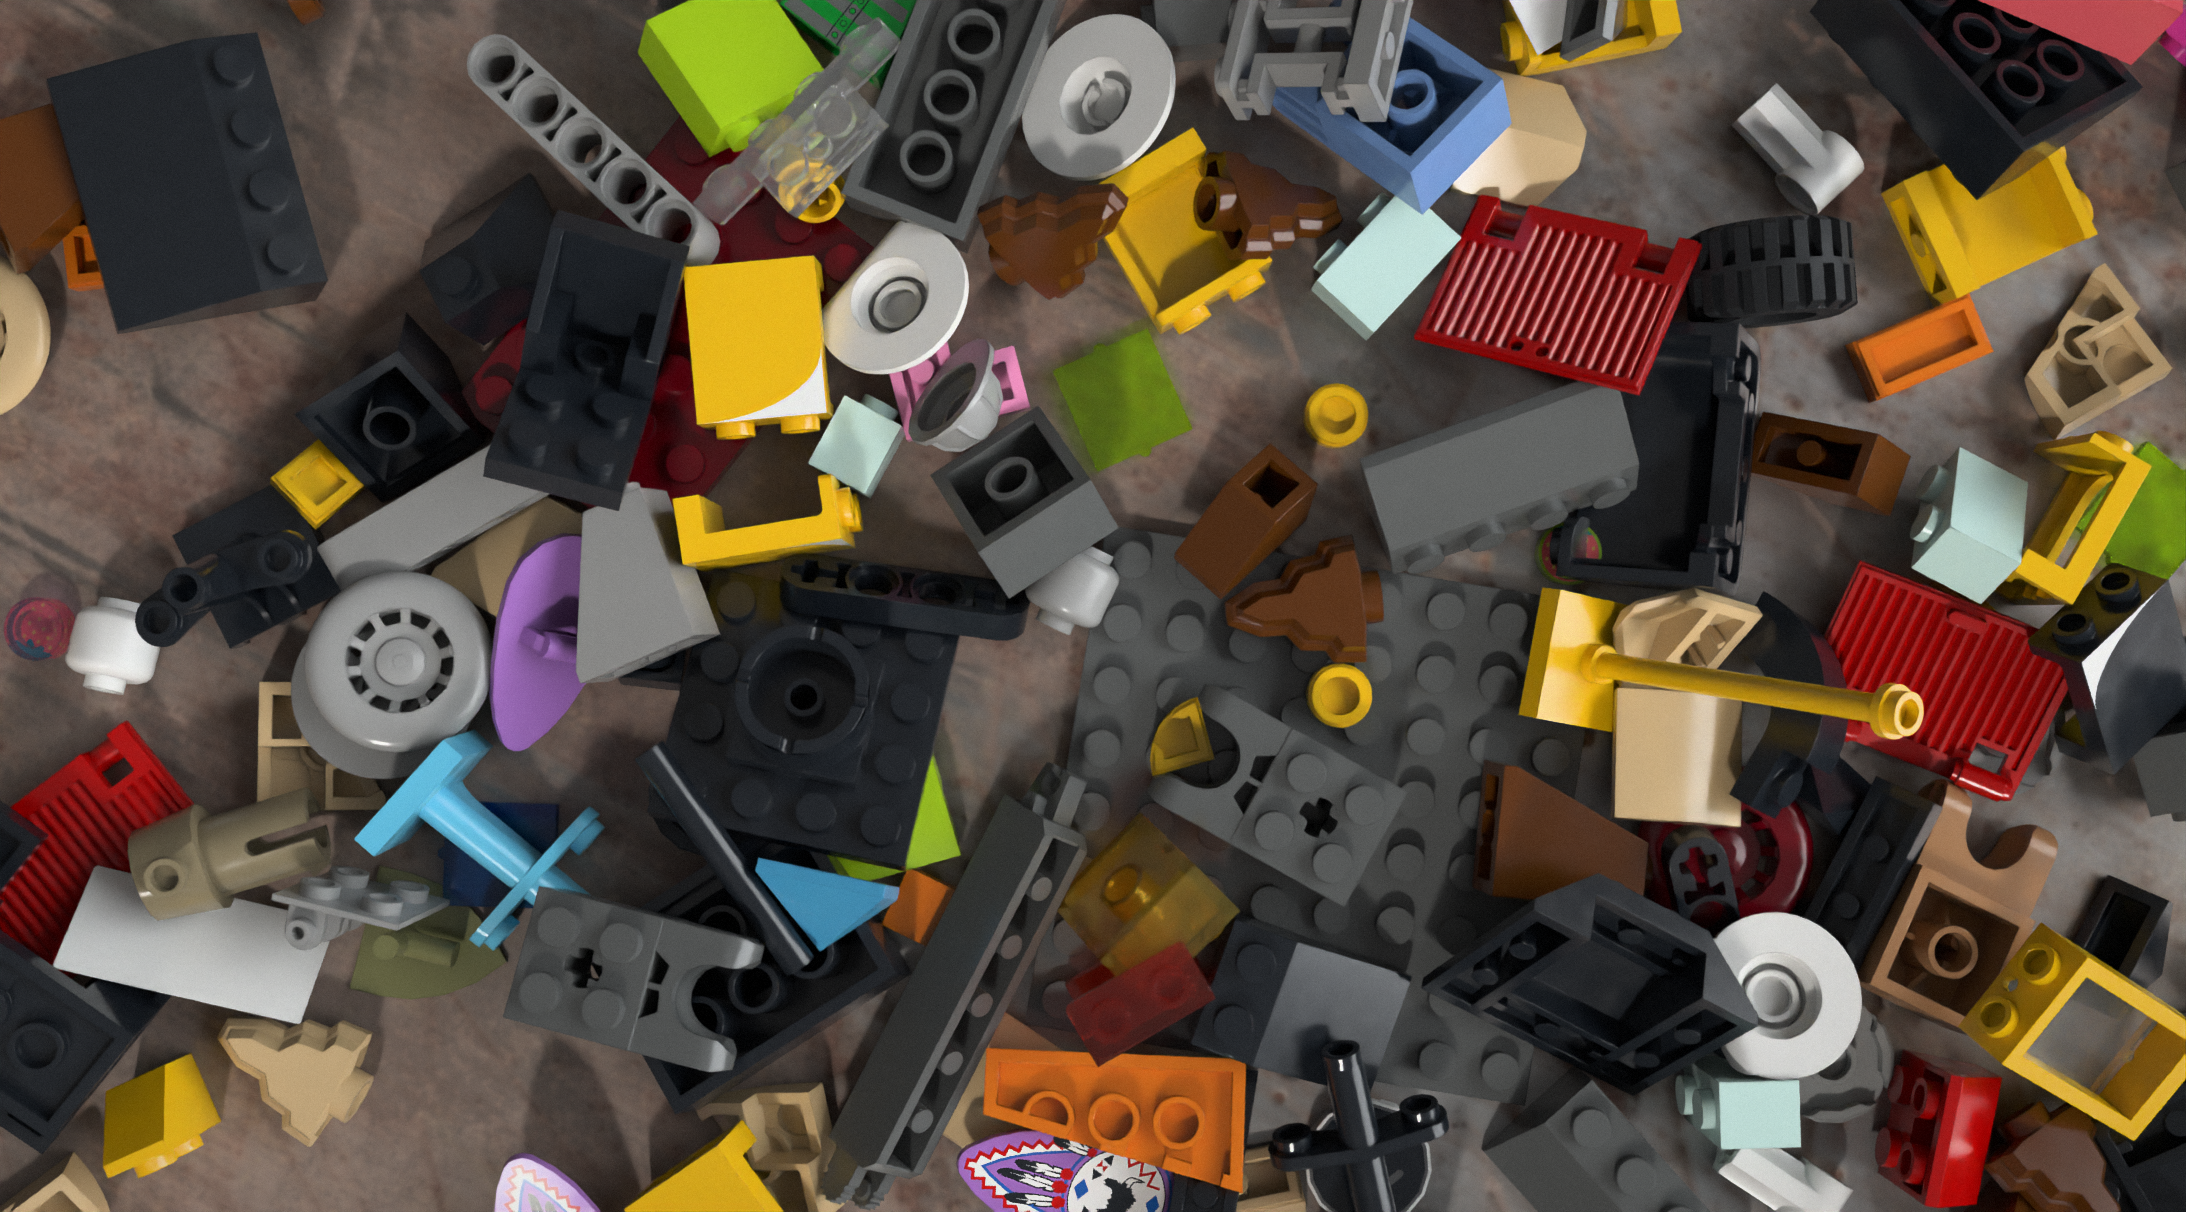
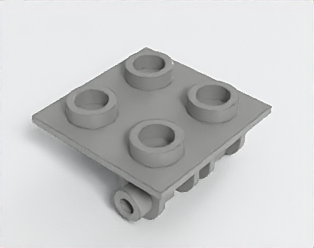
[271,866,450,950]

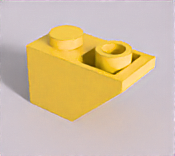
[103,1053,222,1178]

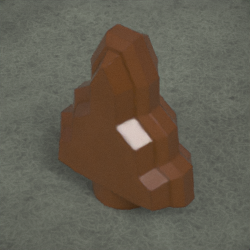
[1193,150,1343,260]
[977,183,1129,300]
[1224,534,1384,663]
[1984,1099,2121,1212]

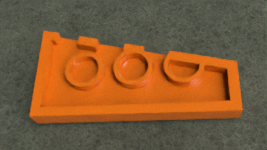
[983,1048,1246,1193]

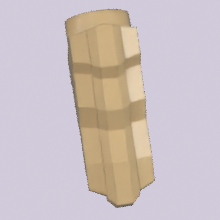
[217,1016,374,1147]

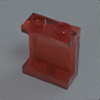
[1065,917,1216,1067]

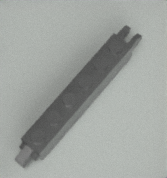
[821,762,1087,1210]

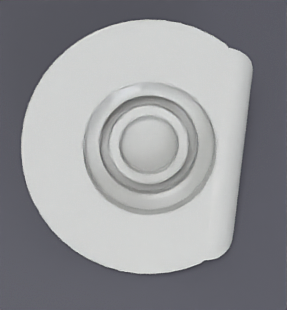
[822,221,969,374]
[1713,912,1862,1080]

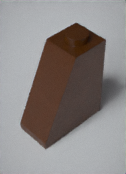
[0,103,84,275]
[1472,760,1653,900]

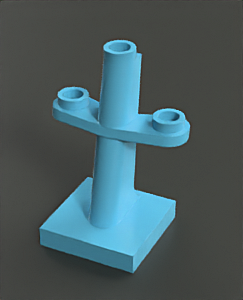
[354,729,605,951]

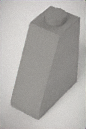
[576,482,720,683]

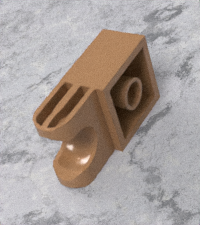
[1857,779,2058,1035]

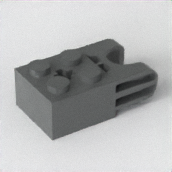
[1146,684,1408,907]
[503,886,765,1072]

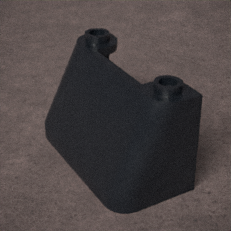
[1550,322,1761,597]

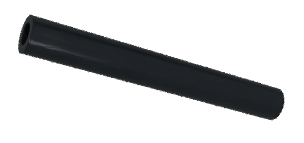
[635,740,814,976]

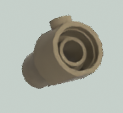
[128,788,332,921]

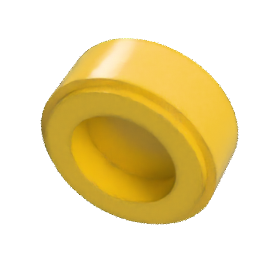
[1303,383,1368,448]
[1306,663,1372,728]

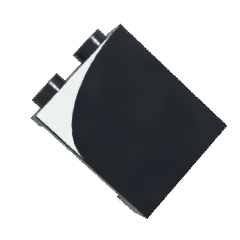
[2028,563,2186,775]

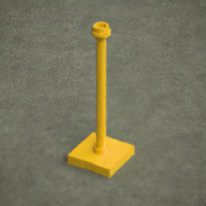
[1518,587,1924,740]

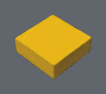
[270,439,365,530]

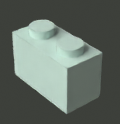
[1311,192,1461,340]
[1910,447,2028,604]
[1675,1055,1801,1149]

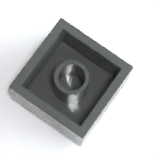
[930,405,1119,598]

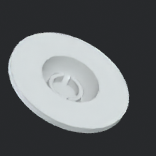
[1022,14,1176,181]

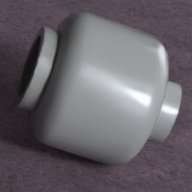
[1026,546,1119,635]

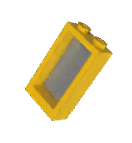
[1958,922,2186,1141]

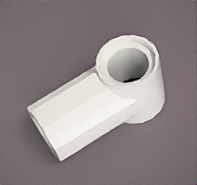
[1731,83,1864,215]
[1712,1147,1853,1212]

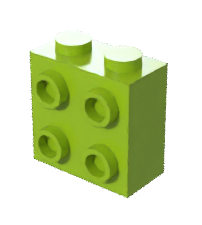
[637,0,827,158]

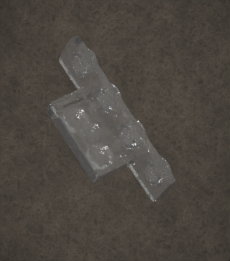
[693,17,901,225]

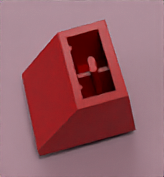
[1875,1049,2002,1208]

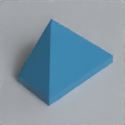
[755,858,900,951]

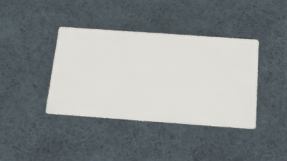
[52,866,330,1024]

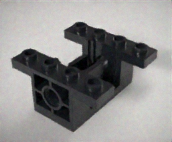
[0,801,172,1154]

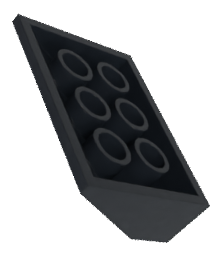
[1809,0,2143,200]
[46,32,328,334]
[591,838,912,1115]

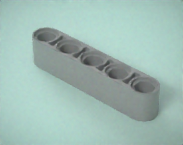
[466,34,720,267]
[317,445,549,591]

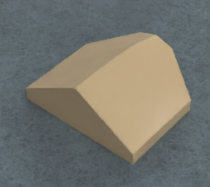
[1450,68,1587,209]
[1612,588,1763,692]

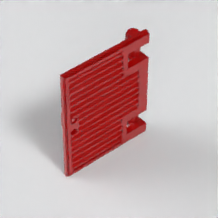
[1414,194,1702,396]
[1824,560,2068,802]
[0,720,194,979]

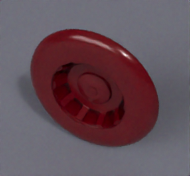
[1637,766,1814,928]

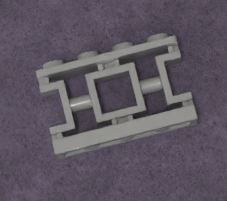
[1214,0,1413,122]

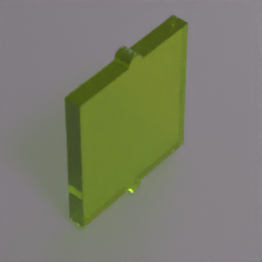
[1053,328,1193,472]
[2075,442,2186,580]

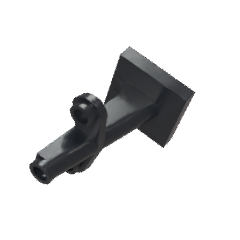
[135,485,341,649]
[1268,1040,1449,1212]

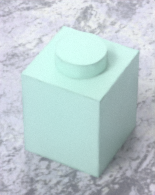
[808,394,905,499]

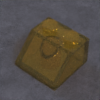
[1057,812,1240,1005]

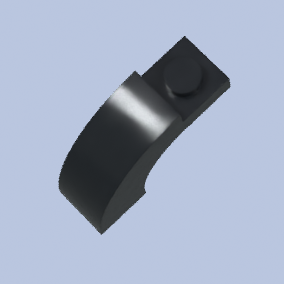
[1729,591,1848,819]

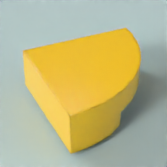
[1150,696,1215,776]

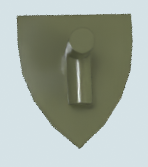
[349,865,508,1000]

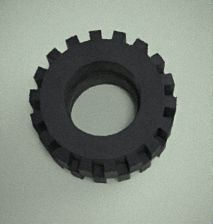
[1686,215,1858,328]

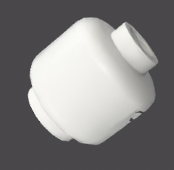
[65,597,161,695]

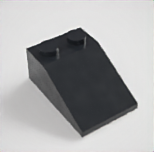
[1187,910,1412,1092]

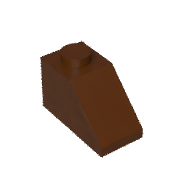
[1751,411,1911,517]

